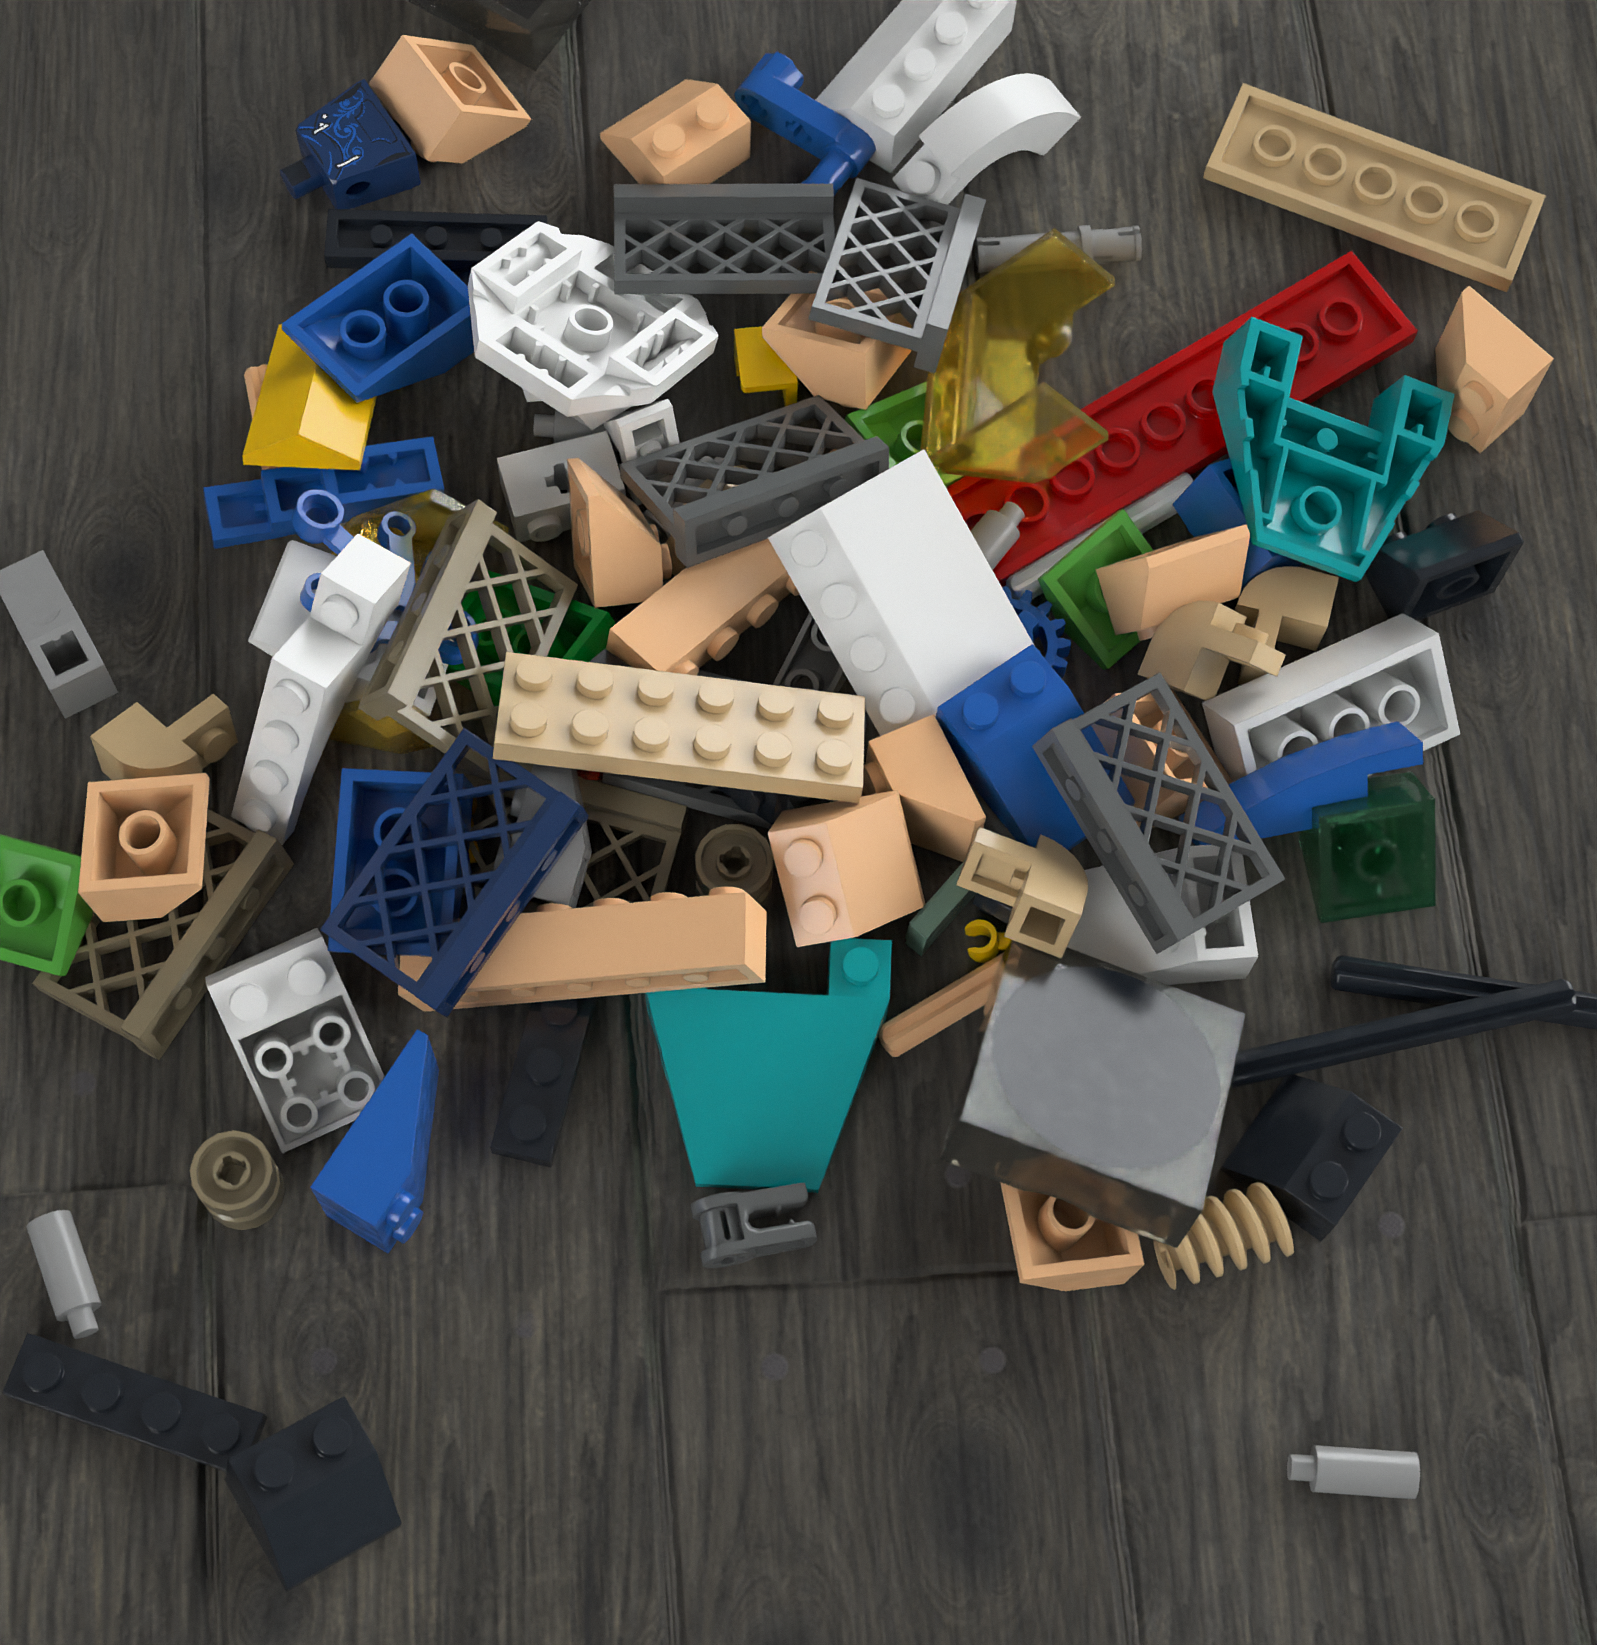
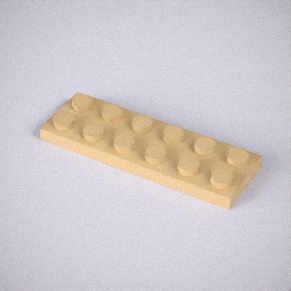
[1203,83,1546,292]
[493,652,865,803]

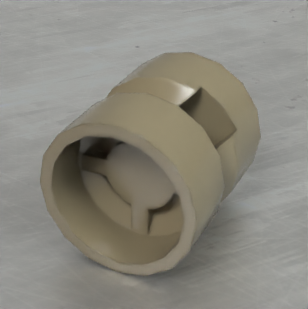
[695,824,773,909]
[190,1130,285,1230]

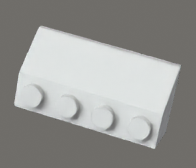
[816,0,1016,173]
[1202,613,1460,782]

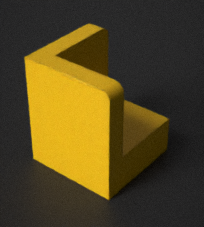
[734,326,798,407]

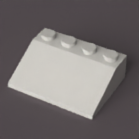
[768,449,1035,736]

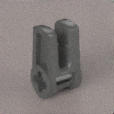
[690,1183,817,1268]

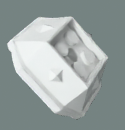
[468,221,718,430]

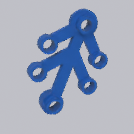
[292,489,479,665]

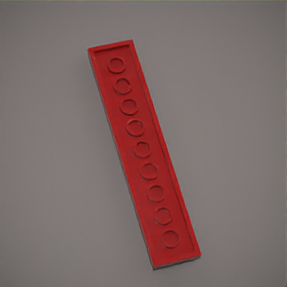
[946,251,1418,587]

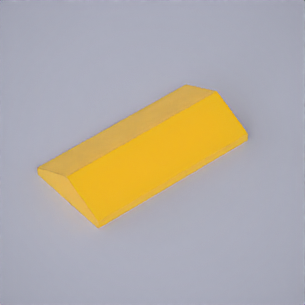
[242,324,377,470]

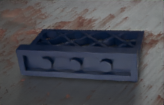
[320,728,589,1017]

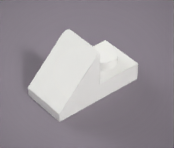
[604,399,680,505]

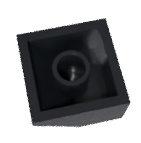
[1365,510,1524,621]
[1219,1074,1403,1241]
[224,1396,402,1592]

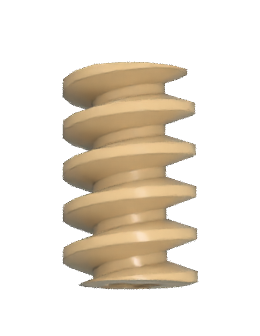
[1153,1182,1294,1290]

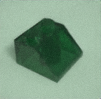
[1299,771,1436,923]

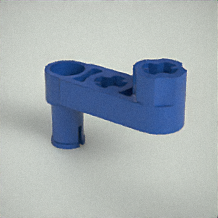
[734,52,876,196]

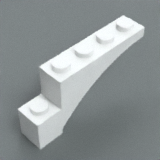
[231,534,411,845]

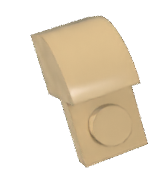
[1234,566,1339,685]
[1138,601,1286,701]
[90,694,238,780]
[956,827,1088,958]

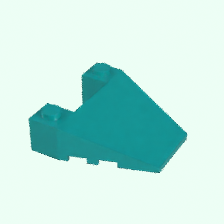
[1212,317,1455,582]
[645,938,892,1193]

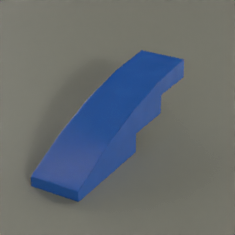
[203,436,444,549]
[1179,721,1423,846]

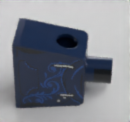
[280,79,421,209]

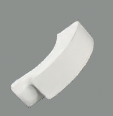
[892,73,1081,205]

